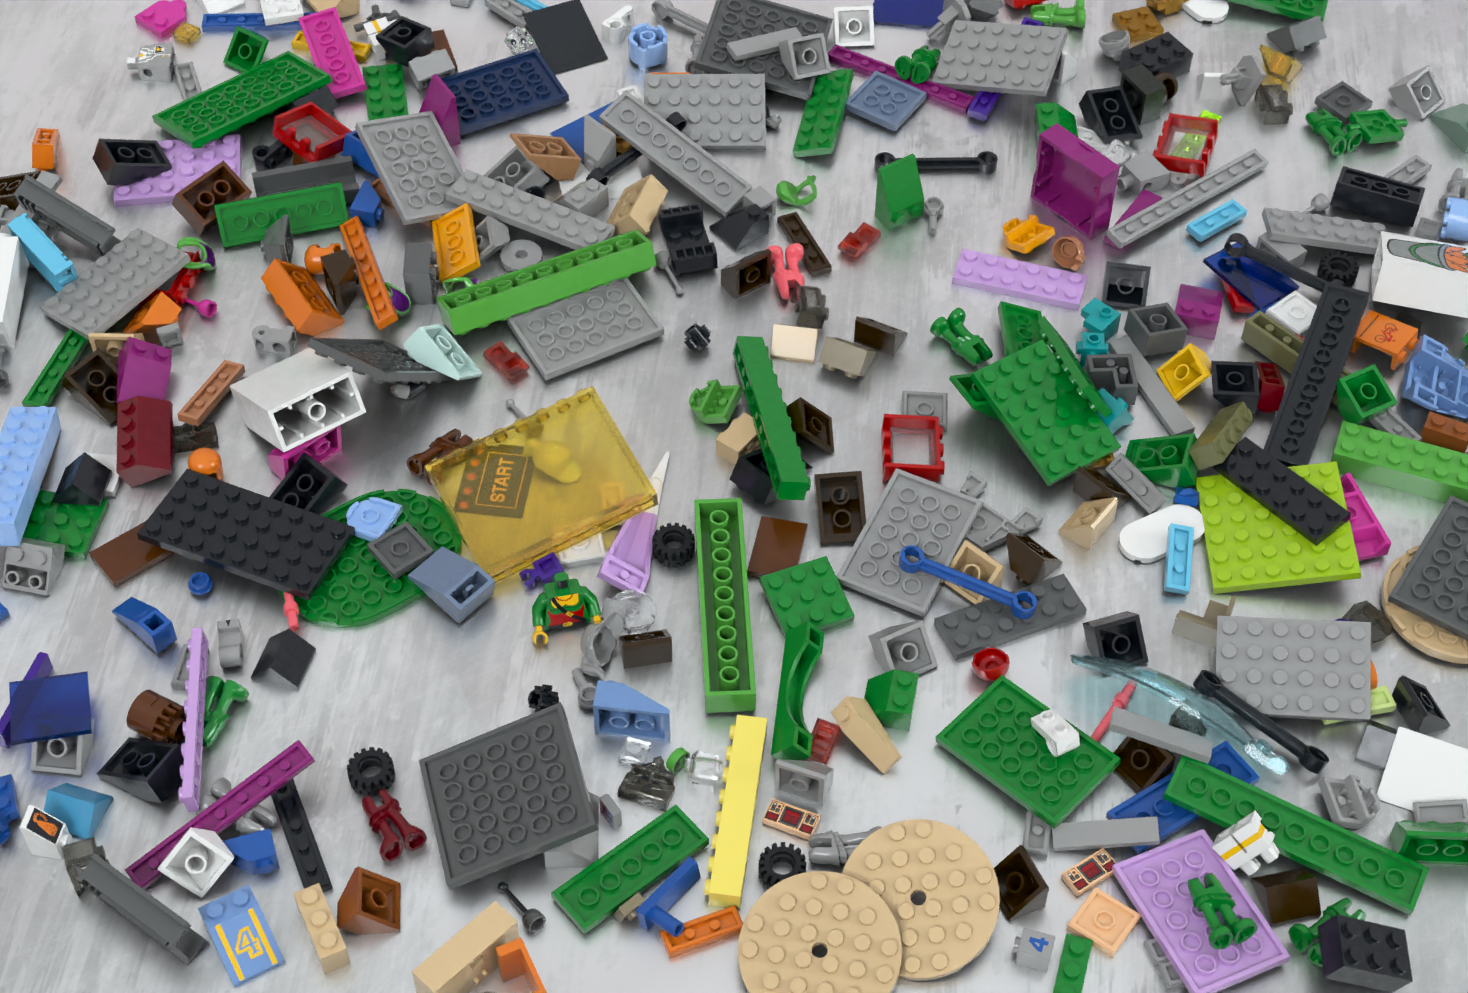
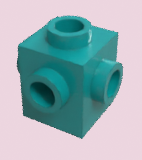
[1076,332,1108,367]

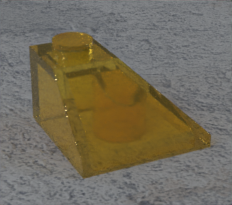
[1259,45,1303,85]

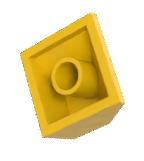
[1156,343,1211,402]

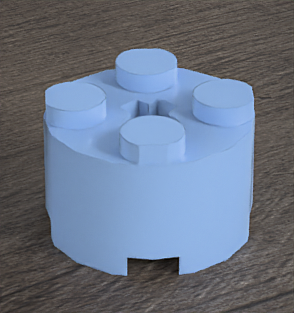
[628,23,668,69]
[1440,197,1468,242]

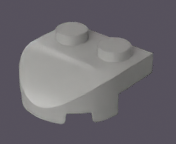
[1318,774,1380,829]

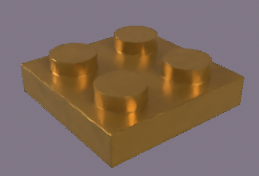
[1112,6,1164,43]

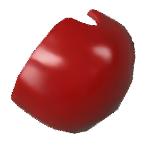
[971,647,1010,682]

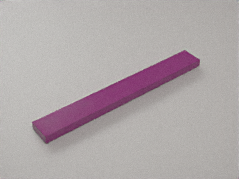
[828,44,975,114]
[125,740,315,890]

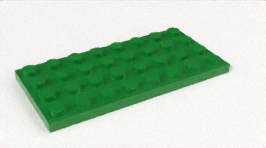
[152,51,332,149]

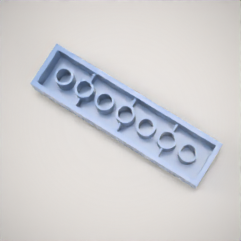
[0,406,61,546]

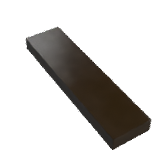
[777,212,832,277]

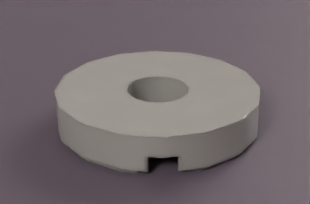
[500,239,543,272]

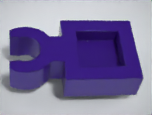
[519,552,565,590]

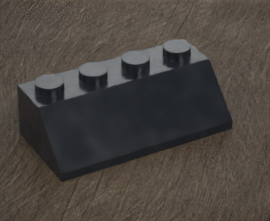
[1330,166,1425,227]

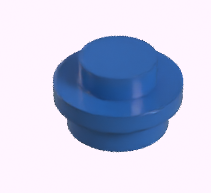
[188,572,213,595]

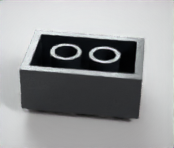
[1119,32,1193,78]
[1317,914,1413,993]

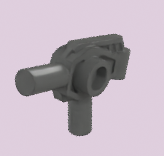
[354,5,401,32]

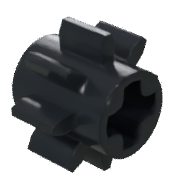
[684,323,711,351]
[528,684,559,712]

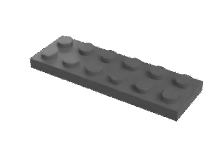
[934,574,1087,660]

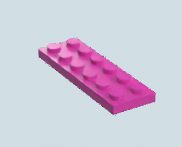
[298,7,367,99]

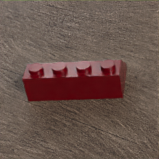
[116,395,173,488]

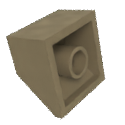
[818,336,878,379]

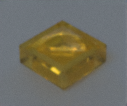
[173,22,201,44]

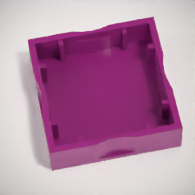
[1030,123,1120,240]

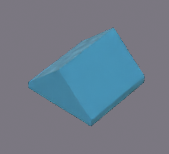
[44,783,113,842]

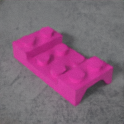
[1340,473,1391,561]

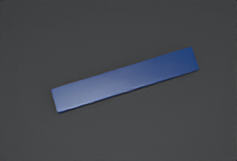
[201,12,317,32]

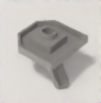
[926,0,971,41]
[1220,55,1267,106]

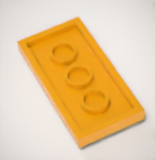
[432,203,480,283]

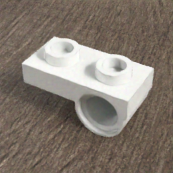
[601,5,634,44]
[1030,708,1080,757]

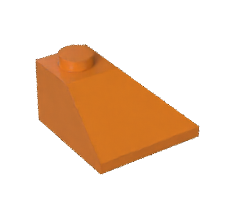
[122,292,182,335]

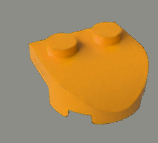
[1002,215,1055,254]

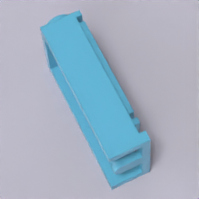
[7,213,78,292]

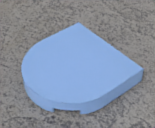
[346,497,403,542]

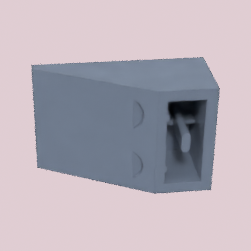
[408,546,495,624]

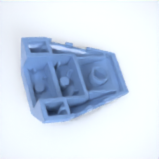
[1400,335,1468,419]

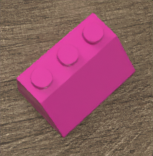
[268,425,342,480]

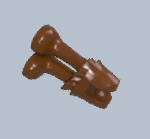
[406,428,473,488]

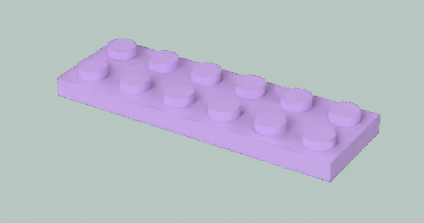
[952,248,1088,311]

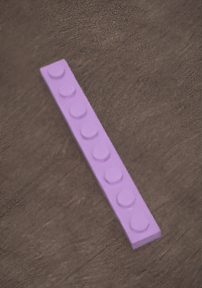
[178,627,208,812]

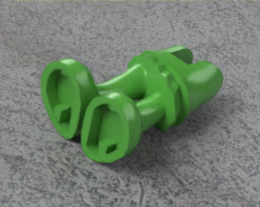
[1030,0,1086,29]

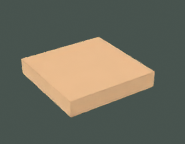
[1067,887,1141,958]

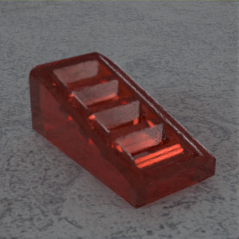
[803,718,841,765]

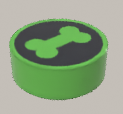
[666,747,690,774]

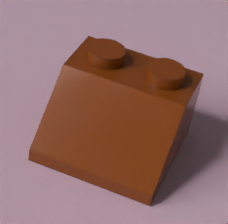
[1421,411,1468,453]

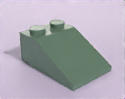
[1429,103,1468,154]

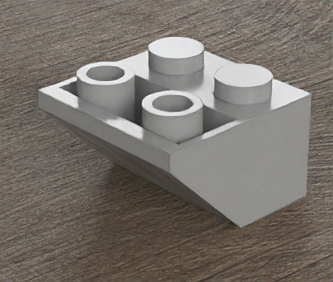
[2,537,65,595]

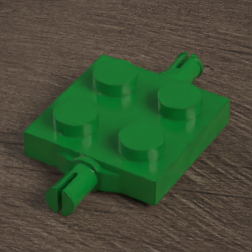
[1345,109,1408,144]

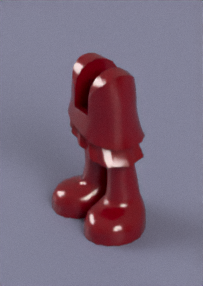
[362,789,427,862]

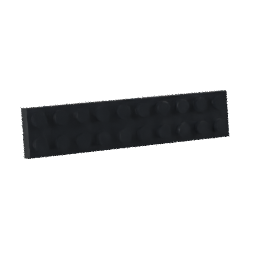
[1263,282,1370,467]

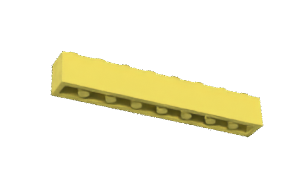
[704,715,767,910]

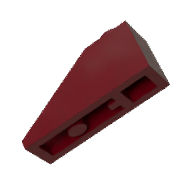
[1254,361,1285,413]

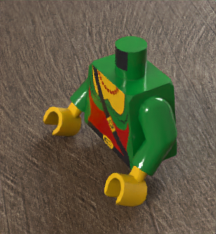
[531,572,603,644]

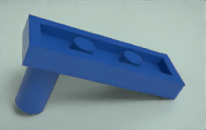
[636,857,701,937]

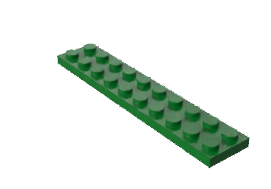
[1163,755,1429,915]

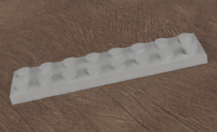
[599,90,753,217]
[446,170,615,250]

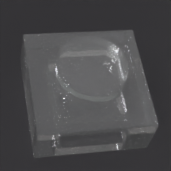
[619,737,651,769]

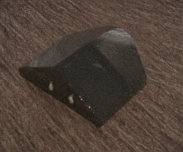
[1342,600,1392,644]

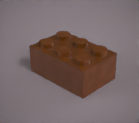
[172,160,252,236]

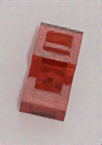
[837,222,881,258]
[483,341,530,380]

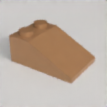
[509,133,581,181]

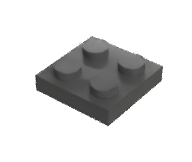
[1314,81,1373,124]
[367,521,434,580]

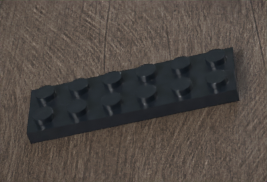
[1212,437,1351,546]

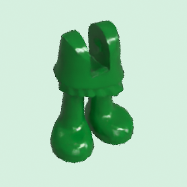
[895,45,941,84]
[1305,108,1364,156]
[930,308,993,367]
[203,676,249,748]
[1187,873,1258,949]
[1289,897,1366,967]

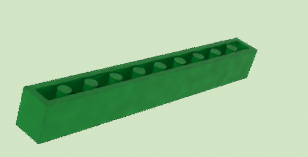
[733,336,811,500]

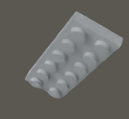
[1262,207,1387,255]

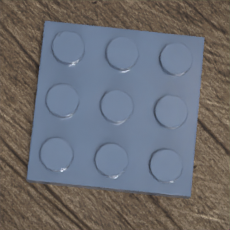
[845,71,927,132]

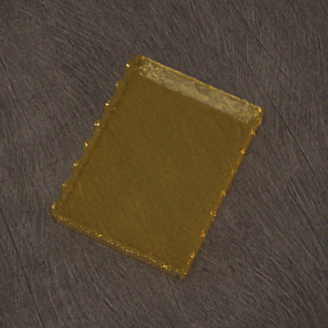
[425,386,658,584]

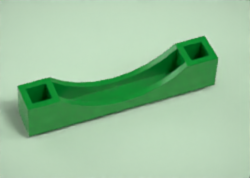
[771,621,824,760]

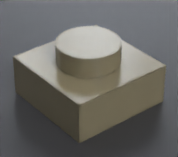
[614,892,645,923]

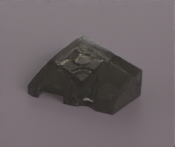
[173,422,219,454]

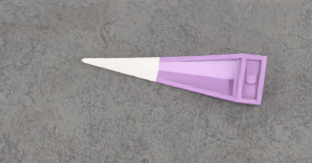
[596,451,669,599]

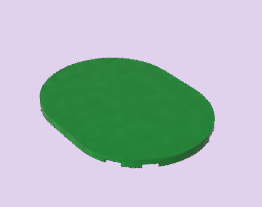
[279,489,462,628]

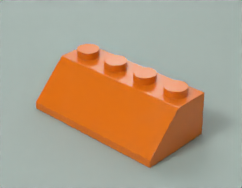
[261,258,344,336]

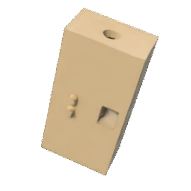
[412,901,520,993]

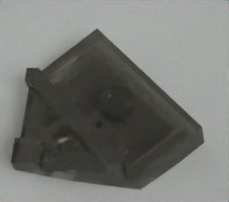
[617,756,675,811]

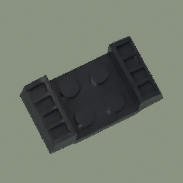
[658,203,718,275]

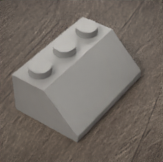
[544,792,599,868]

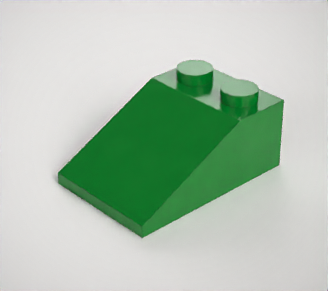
[875,153,924,230]
[949,373,1002,422]
[1125,433,1199,488]

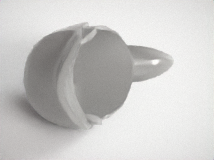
[580,612,624,680]

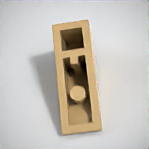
[831,696,902,773]

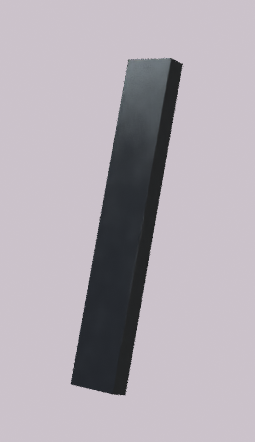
[271,779,333,892]

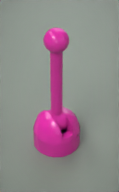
[186,298,217,318]

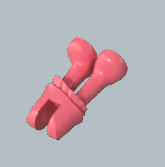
[767,243,805,300]

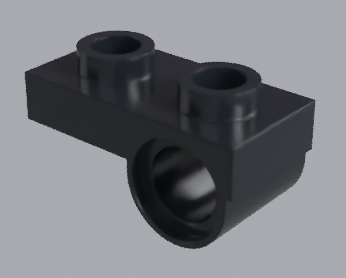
[252,140,293,172]

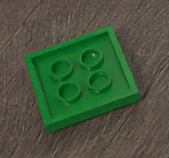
[23,490,109,560]
[759,556,855,637]

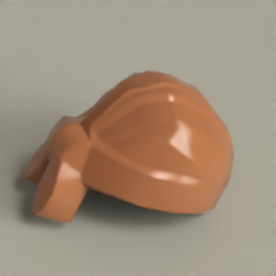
[1052,236,1086,272]

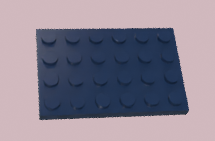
[427,48,569,136]

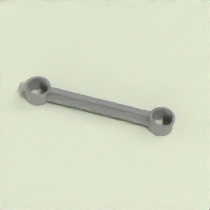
[651,0,708,34]

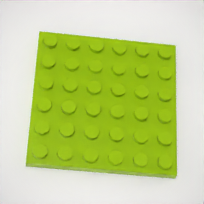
[1195,461,1361,594]

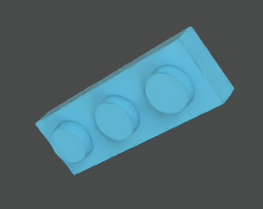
[1186,199,1247,242]
[1164,523,1194,595]

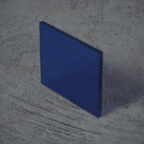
[873,0,944,29]
[1203,243,1300,311]
[9,671,92,745]

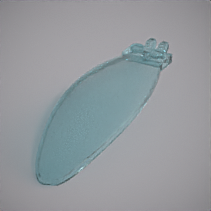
[1070,654,1290,775]

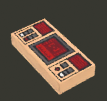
[762,798,820,840]
[1061,848,1116,897]

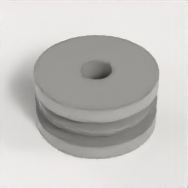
[1168,173,1186,190]

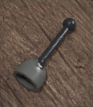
[498,882,546,933]

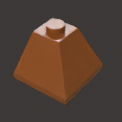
[337,866,401,935]

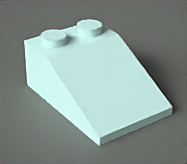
[403,324,483,381]

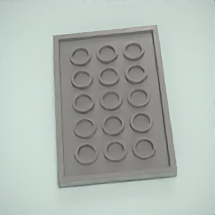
[932,20,1068,97]
[644,74,766,150]
[355,111,476,225]
[40,228,191,340]
[507,278,664,381]
[836,468,982,617]
[1214,616,1371,722]

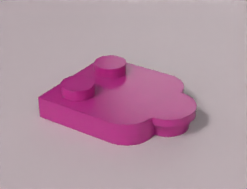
[134,0,187,38]

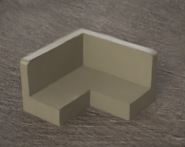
[1172,595,1237,648]

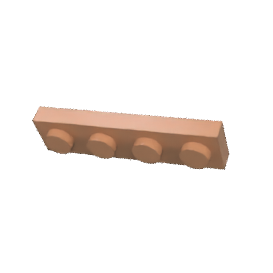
[177,360,245,426]

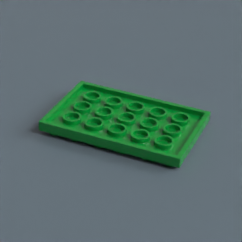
[970,339,1121,487]
[936,675,1121,829]

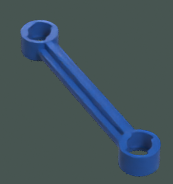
[899,545,1037,619]

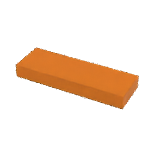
[660,905,743,958]

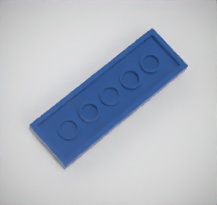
[1106,741,1260,855]

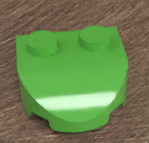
[689,379,744,424]

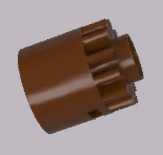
[127,690,187,744]

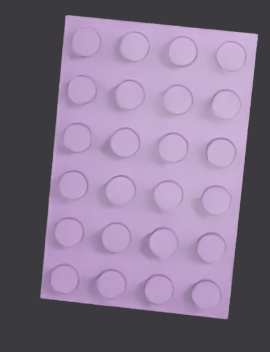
[113,134,242,207]
[1112,829,1290,993]

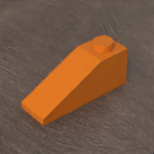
[32,128,59,171]

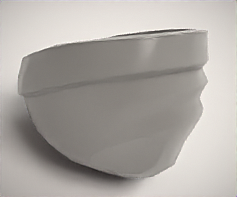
[1099,30,1130,62]

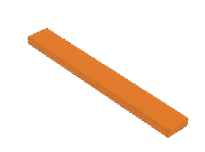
[339,216,399,330]

